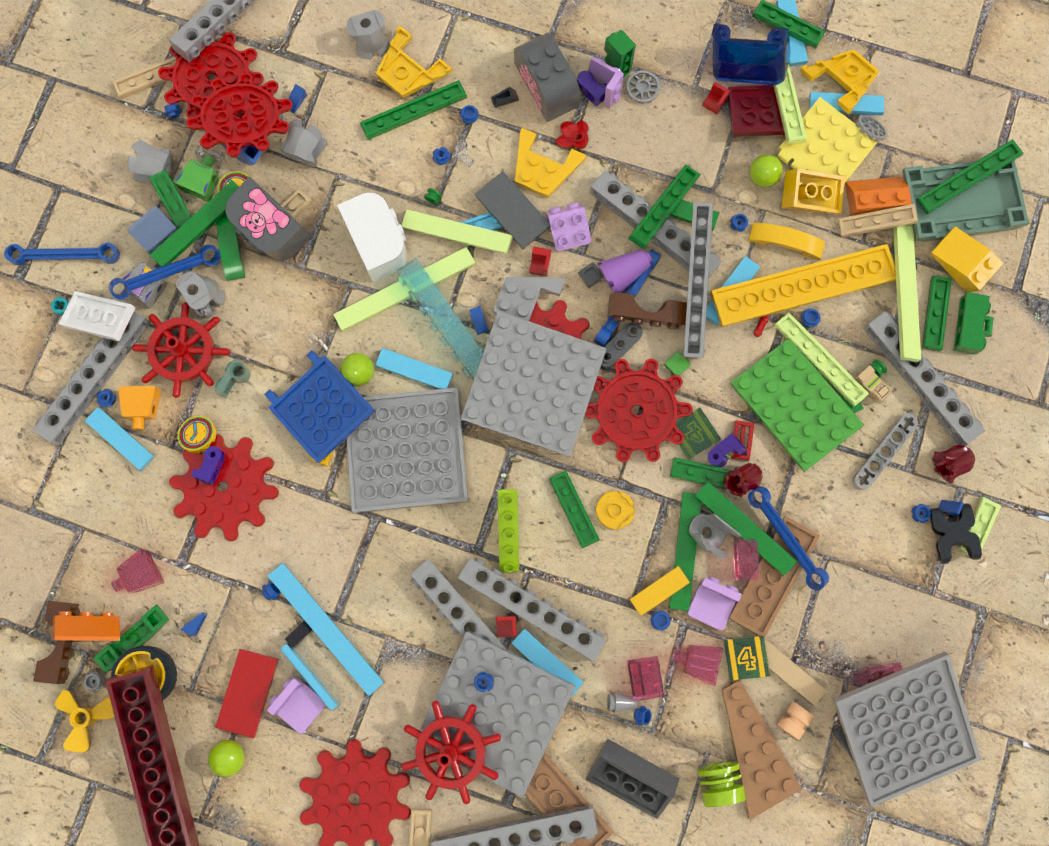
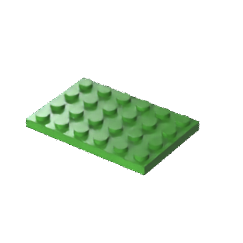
[730,338,864,472]

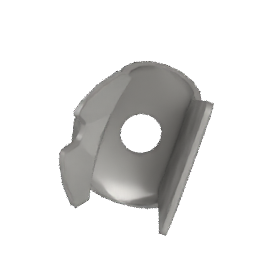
[347,10,390,59]
[280,120,327,167]
[127,140,173,183]
[176,271,225,318]
[689,514,741,558]

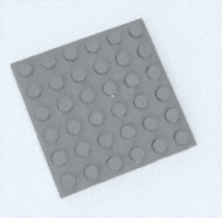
[461,311,607,457]
[346,387,469,513]
[415,631,576,798]
[833,651,981,807]

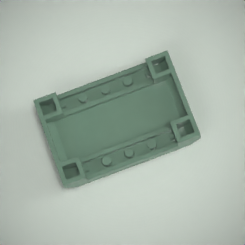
[902,161,1029,242]

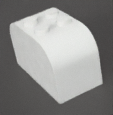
[337,193,407,282]

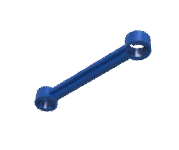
[4,243,120,265]
[109,245,221,300]
[594,249,661,347]
[748,486,829,591]

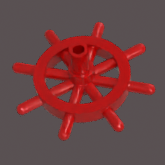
[132,302,230,398]
[401,700,501,804]

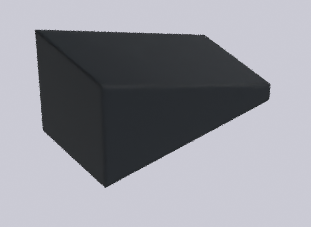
[491,87,519,108]
[284,621,312,648]

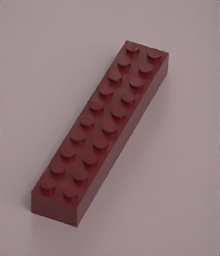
[105,665,200,846]

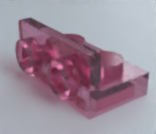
[733,540,759,581]

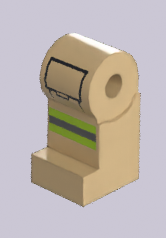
[855,365,892,404]

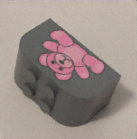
[514,33,580,122]
[226,177,312,261]

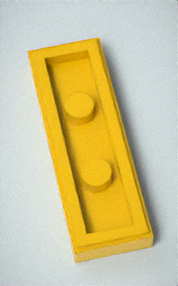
[630,566,690,616]

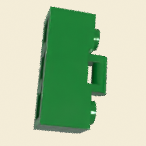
[604,30,636,78]
[953,292,994,354]

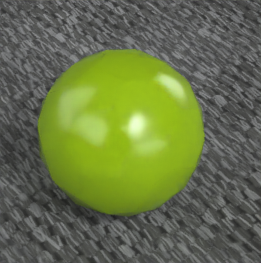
[749,154,783,188]
[340,353,374,386]
[208,740,245,777]

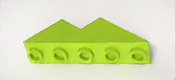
[498,489,519,573]

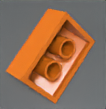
[845,177,912,216]
[51,611,120,641]

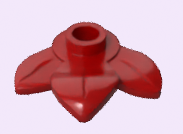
[555,120,589,149]

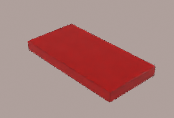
[215,649,279,739]

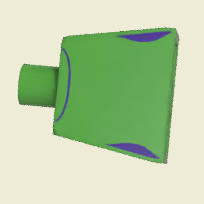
[173,155,218,202]

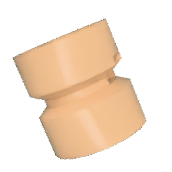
[777,702,815,741]

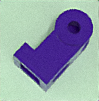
[577,71,607,107]
[707,433,747,468]
[191,446,225,485]

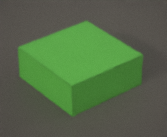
[664,351,691,376]

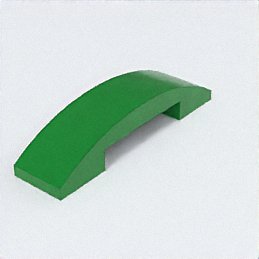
[216,214,245,281]
[93,604,170,673]

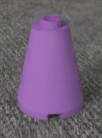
[597,249,652,293]

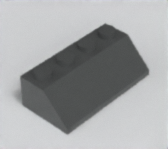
[586,738,679,819]

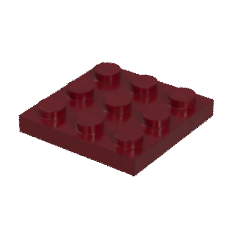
[728,85,785,137]

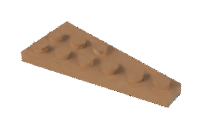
[722,680,802,819]

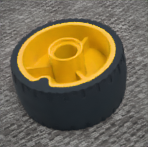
[111,646,177,700]

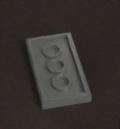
[475,171,550,250]

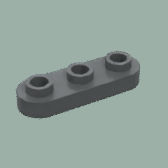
[601,323,643,368]

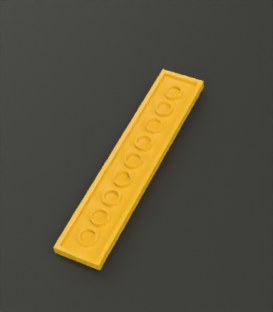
[710,244,896,327]

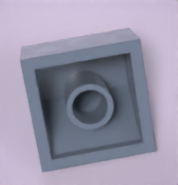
[127,205,178,254]

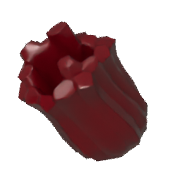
[932,445,975,483]
[723,462,763,497]

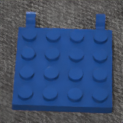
[264,350,375,463]

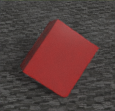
[702,82,730,115]
[529,246,552,277]
[496,616,517,637]

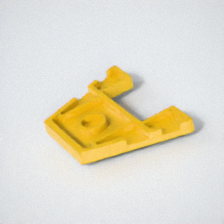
[376,26,452,98]
[800,49,879,114]
[515,128,587,198]

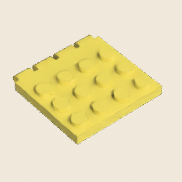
[777,97,877,182]

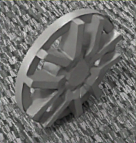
[626,70,660,104]
[856,114,888,142]

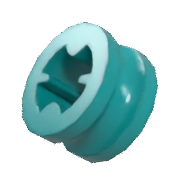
[51,297,69,316]

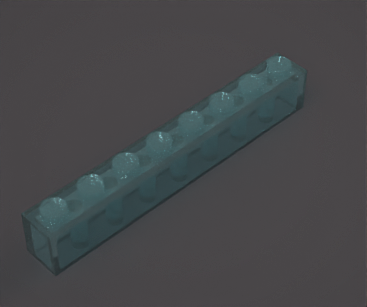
[397,258,484,385]

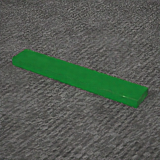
[360,80,467,140]
[916,139,1024,214]
[628,164,701,249]
[150,181,239,267]
[694,482,797,576]
[669,492,702,611]

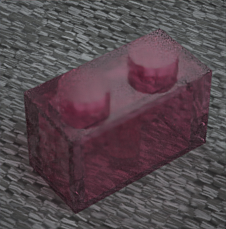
[627,656,664,701]

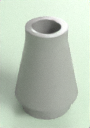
[607,692,637,713]

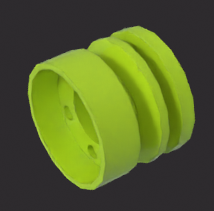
[697,761,747,807]

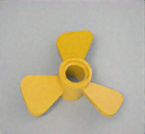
[55,690,115,753]

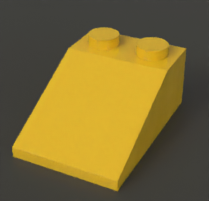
[781,169,845,214]
[930,226,1003,292]

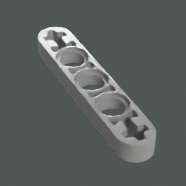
[852,414,918,490]

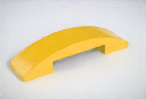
[748,223,825,260]

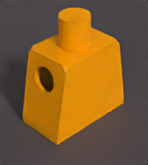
[118,386,161,431]

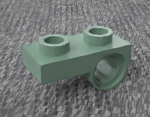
[215,358,251,398]

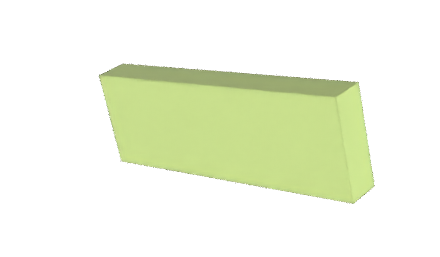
[958,497,1001,554]

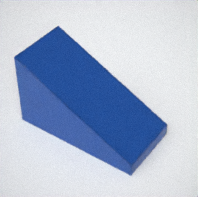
[289,84,307,113]
[469,306,488,335]
[938,500,964,517]
[180,612,208,636]

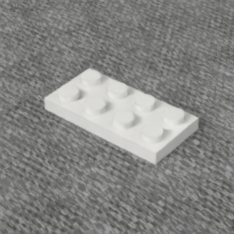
[59,291,135,341]

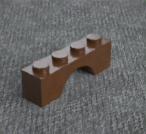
[607,292,687,330]
[33,601,80,684]

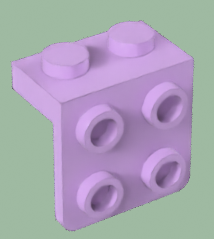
[589,57,624,108]
[545,202,591,251]
[687,576,742,630]
[267,677,326,734]

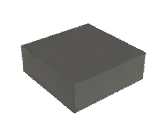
[578,262,604,289]

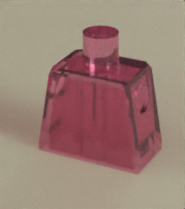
[111,549,165,594]
[674,645,723,686]
[854,661,902,685]

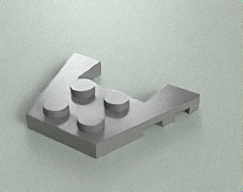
[493,277,565,321]

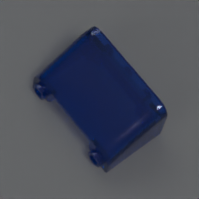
[712,24,791,85]

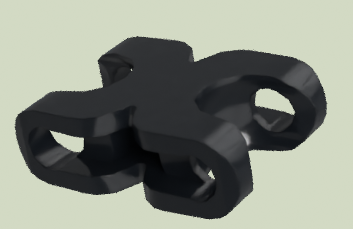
[930,503,982,564]

